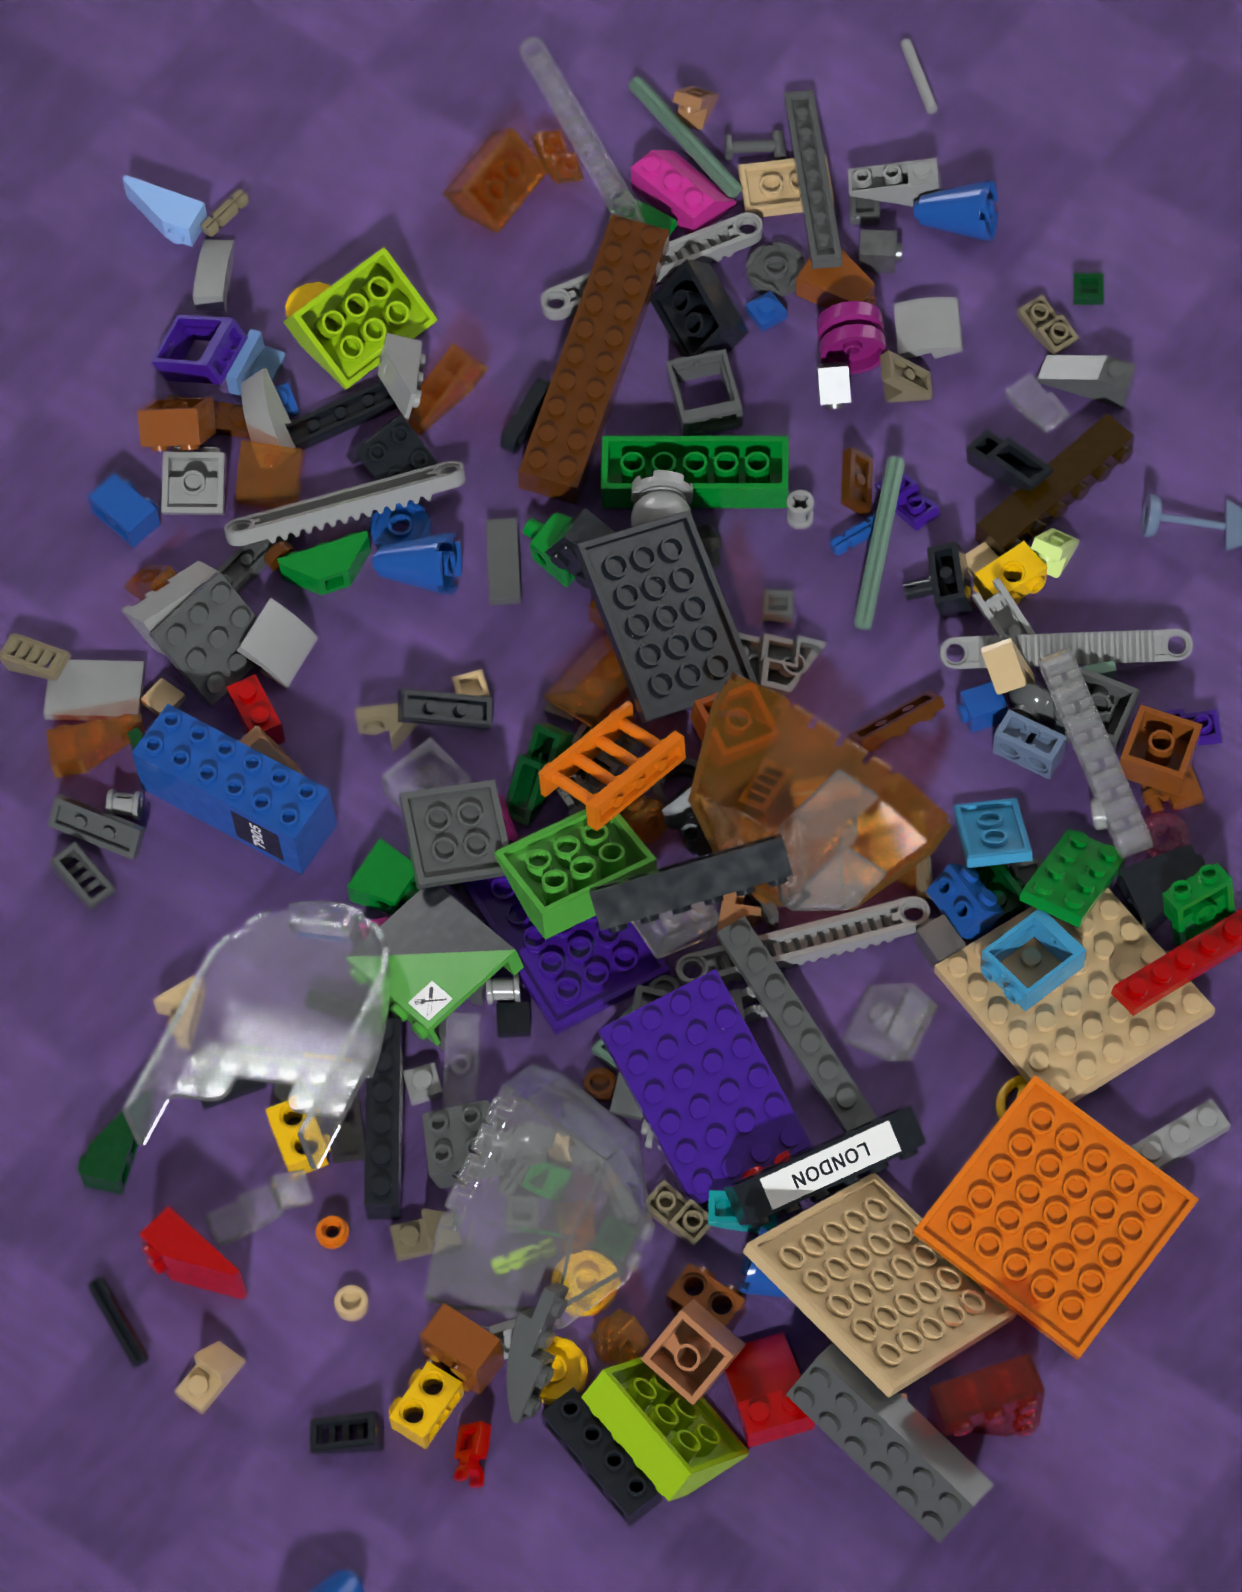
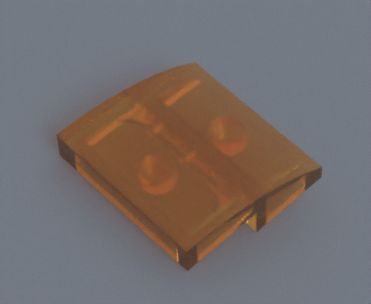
[236,440,304,509]

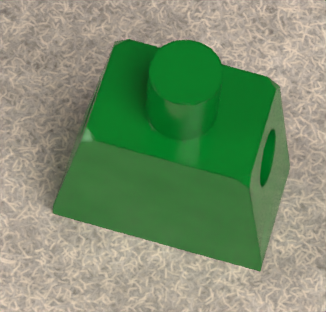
[523,513,575,588]
[347,838,421,915]

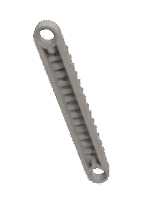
[541,212,763,321]
[224,461,466,546]
[938,629,1193,669]
[676,896,930,986]

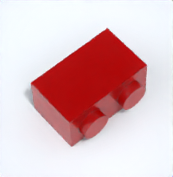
[226,674,286,745]

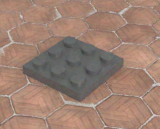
[149,572,257,706]
[398,780,509,889]

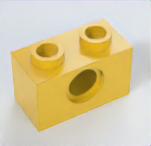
[973,541,1048,605]

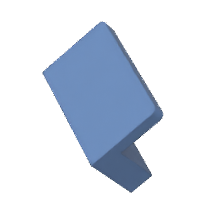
[226,329,286,397]

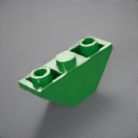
[277,531,371,595]

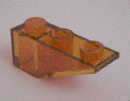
[46,714,146,778]

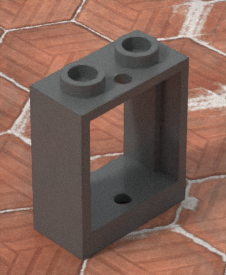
[666,349,743,436]

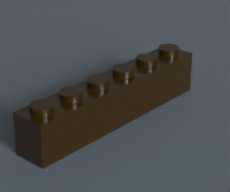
[975,413,1134,557]

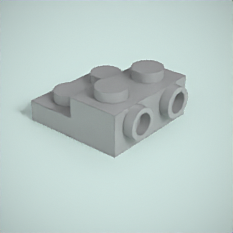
[161,447,228,515]

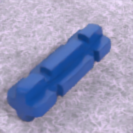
[829,513,876,555]

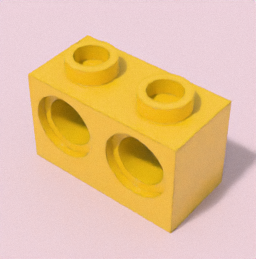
[265,1095,331,1179]
[388,1361,465,1449]

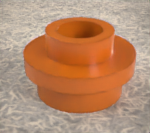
[315,1216,350,1249]

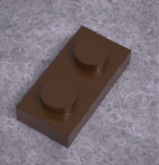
[841,447,873,516]

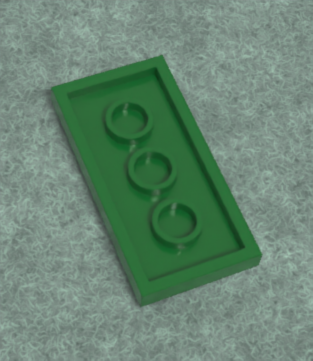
[1019,828,1127,927]

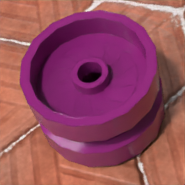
[816,301,887,374]

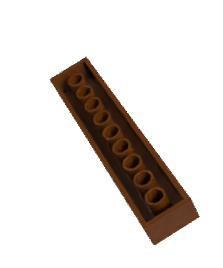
[518,214,670,505]

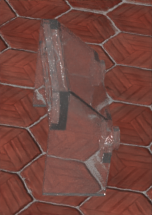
[777,769,886,911]

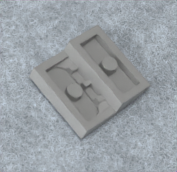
[894,297,963,359]
[237,598,318,689]

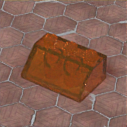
[443,128,549,233]
[544,635,630,728]

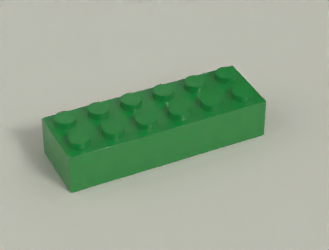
[601,436,789,508]

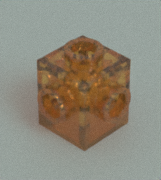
[619,795,669,844]
[589,1308,652,1365]

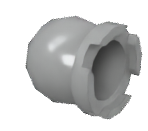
[631,470,693,527]

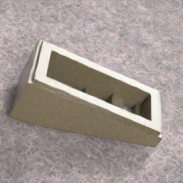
[0,633,71,681]

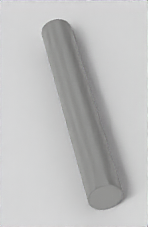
[900,39,938,114]

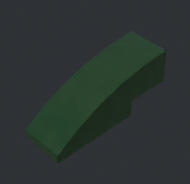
[505,723,575,826]

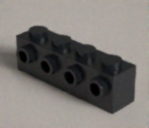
[541,1387,662,1527]

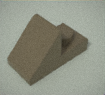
[880,350,933,402]
[355,703,418,751]
[390,1209,464,1262]

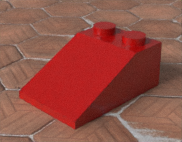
[139,1206,248,1300]
[724,1332,815,1448]

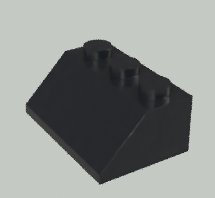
[650,259,749,362]

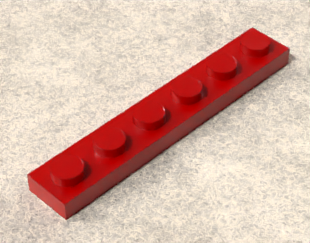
[1111,908,1242,1016]

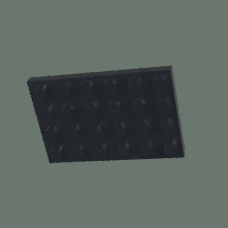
[574,510,758,724]

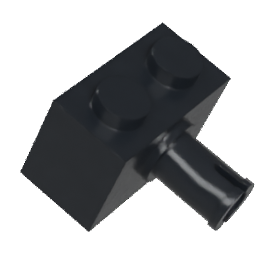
[903,541,974,619]
[661,780,735,856]

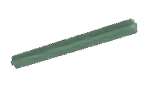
[628,76,742,198]
[854,456,905,630]

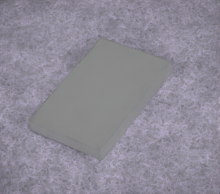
[43,659,145,722]

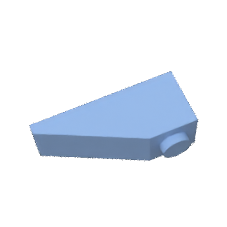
[122,175,207,247]

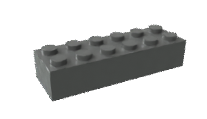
[786,1343,994,1543]

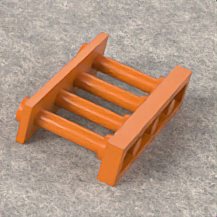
[538,701,686,831]

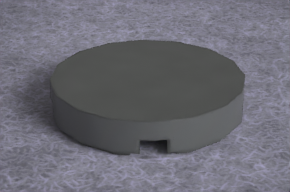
[746,242,805,297]

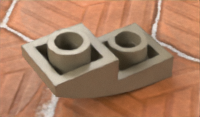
[1016,294,1079,355]
[641,1180,712,1247]

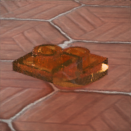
[531,130,584,184]

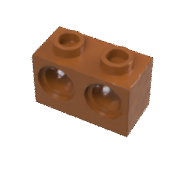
[666,1263,746,1332]

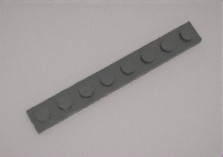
[784,90,842,269]
[716,916,877,1132]

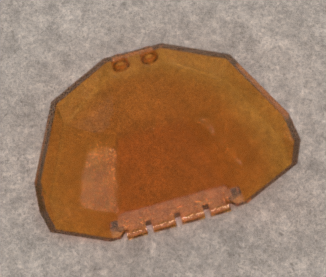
[688,672,952,910]

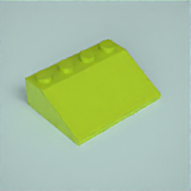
[283,247,438,390]
[581,1357,750,1502]

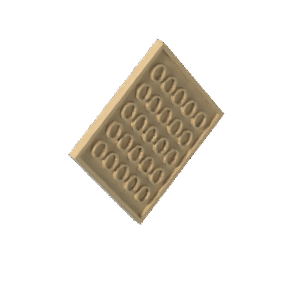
[934,888,1215,1104]
[743,1173,1016,1398]

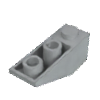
[848,158,942,207]
[378,333,426,419]

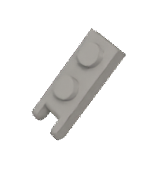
[971,577,1035,635]

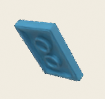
[953,798,1033,868]

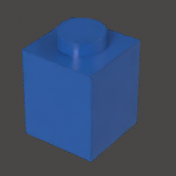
[956,682,1008,733]

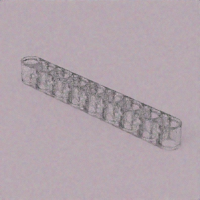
[519,37,646,224]

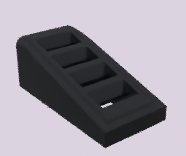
[310,1411,384,1454]

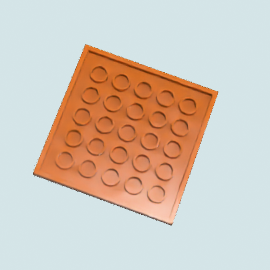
[912,1075,1199,1360]

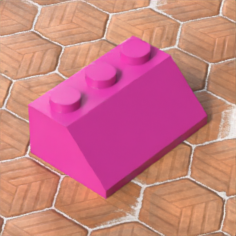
[631,150,737,234]

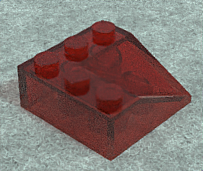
[927,1353,1045,1437]

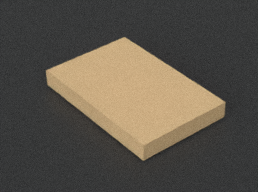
[738,154,834,217]

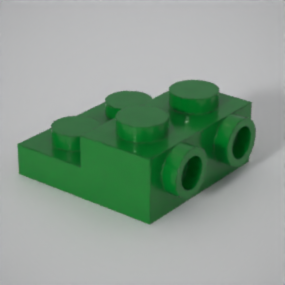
[1162,863,1235,947]

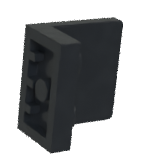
[346,414,437,481]

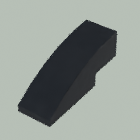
[966,430,1054,491]

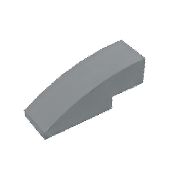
[193,240,235,311]
[241,368,297,466]

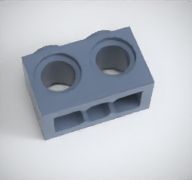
[992,709,1067,780]

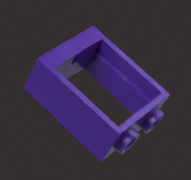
[151,314,248,385]

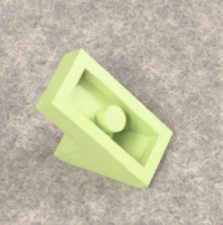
[1031,528,1080,578]

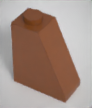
[796,249,877,309]

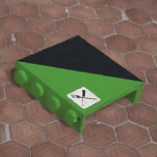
[345,886,524,1046]

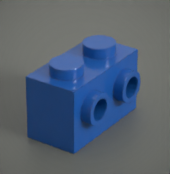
[926,864,1004,940]

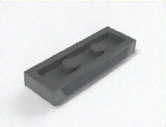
[48,794,145,860]

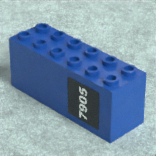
[132,704,337,874]

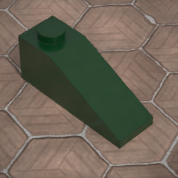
[77,1090,152,1195]

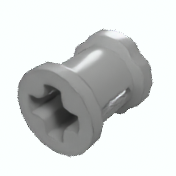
[786,490,814,529]
[106,789,144,820]
[486,973,521,1004]

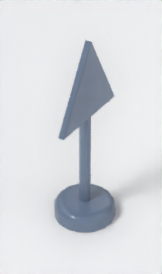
[1141,494,1242,552]

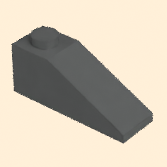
[1037,355,1136,409]

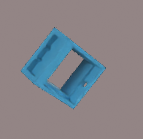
[980,909,1086,1012]

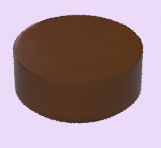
[264,541,296,571]
[583,1067,616,1102]

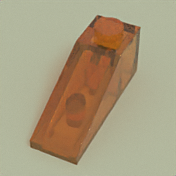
[398,343,489,435]

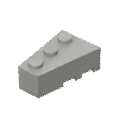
[121,561,226,656]

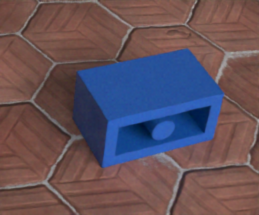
[87,473,161,548]

